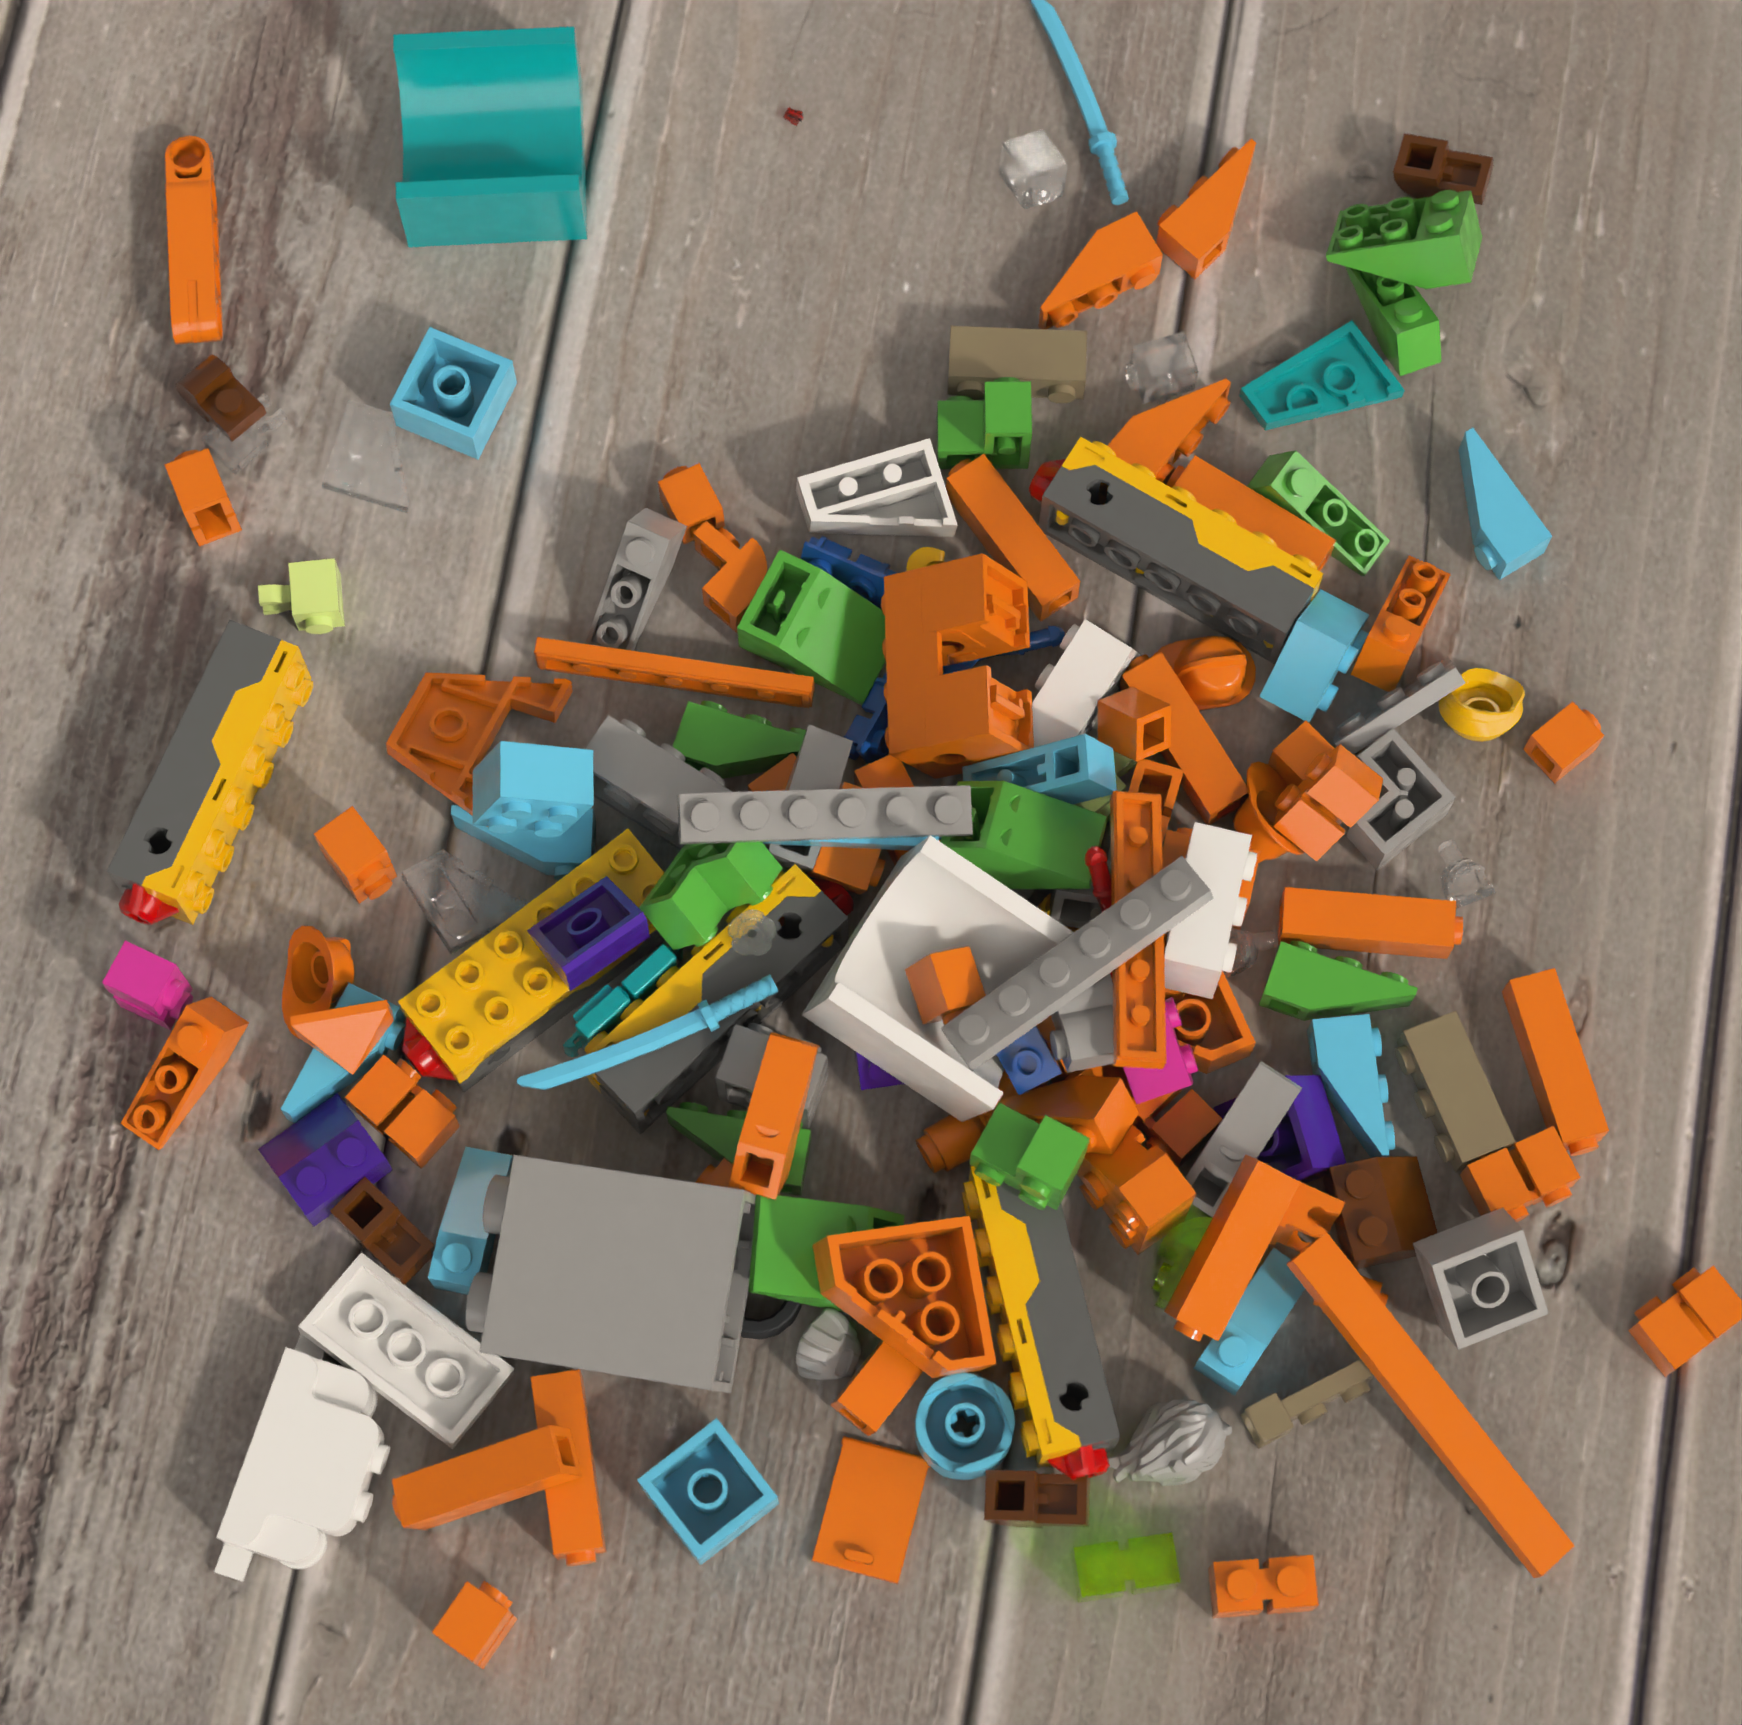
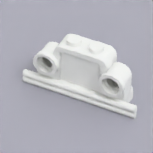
[214,1334,390,1582]

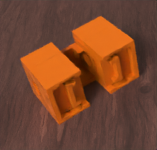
[881,553,1034,779]

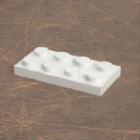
[298,1252,515,1449]

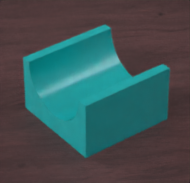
[393,26,587,247]

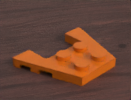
[386,672,573,827]

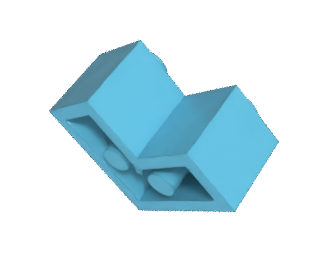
[1259,589,1370,723]

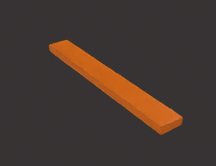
[1286,1232,1575,1579]

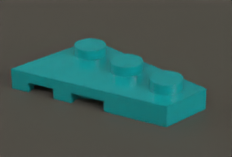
[1239,320,1405,431]

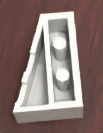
[796,438,958,537]
[1032,619,1141,747]
[1164,822,1257,999]

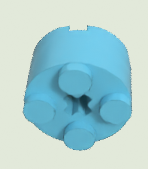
[915,1373,1015,1480]

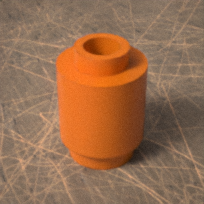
[915,1114,985,1174]

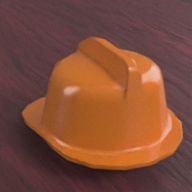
[1152,636,1256,711]
[1233,761,1304,863]
[282,925,355,1039]

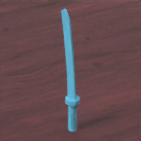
[1030,0,1129,205]
[517,974,779,1090]

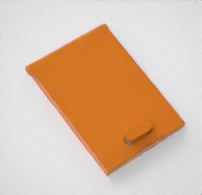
[812,1436,930,1584]

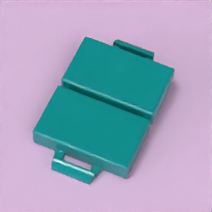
[563,944,684,1057]

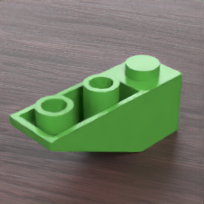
[1345,266,1442,376]
[1247,450,1390,576]
[672,701,806,779]
[1259,941,1418,1021]
[666,1102,811,1196]

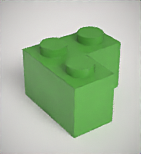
[937,377,1032,469]
[639,842,782,950]
[970,1102,1090,1210]

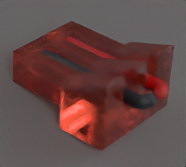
[784,107,803,126]

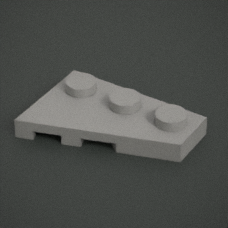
[1333,657,1466,754]

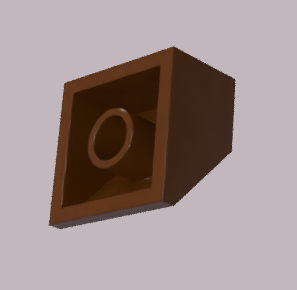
[1323,1156,1438,1270]

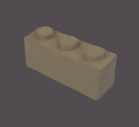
[948,326,1087,403]
[1395,1011,1516,1173]

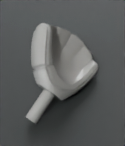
[795,1308,865,1380]

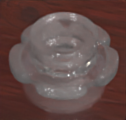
[728,910,777,956]

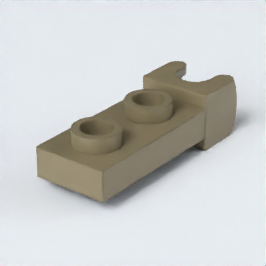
[1241,1359,1374,1449]

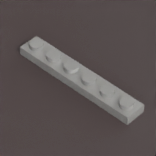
[677,785,973,844]
[941,856,1214,1071]

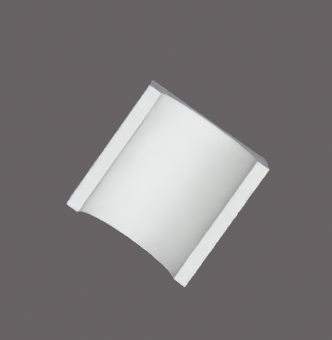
[802,835,1074,1122]

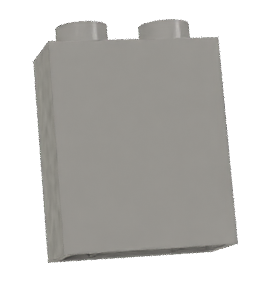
[466,1155,756,1393]

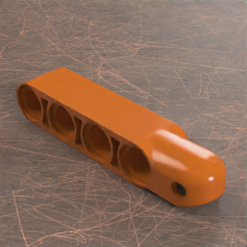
[165,136,223,344]

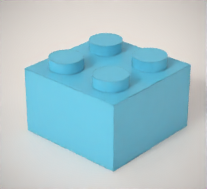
[390,327,517,460]
[473,741,594,838]
[637,1418,779,1566]

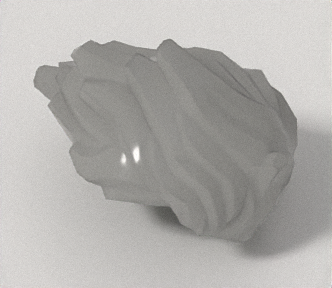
[1108,1399,1232,1486]

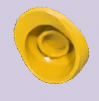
[1438,668,1525,742]

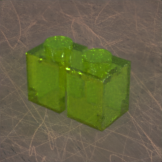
[1070,1532,1181,1603]

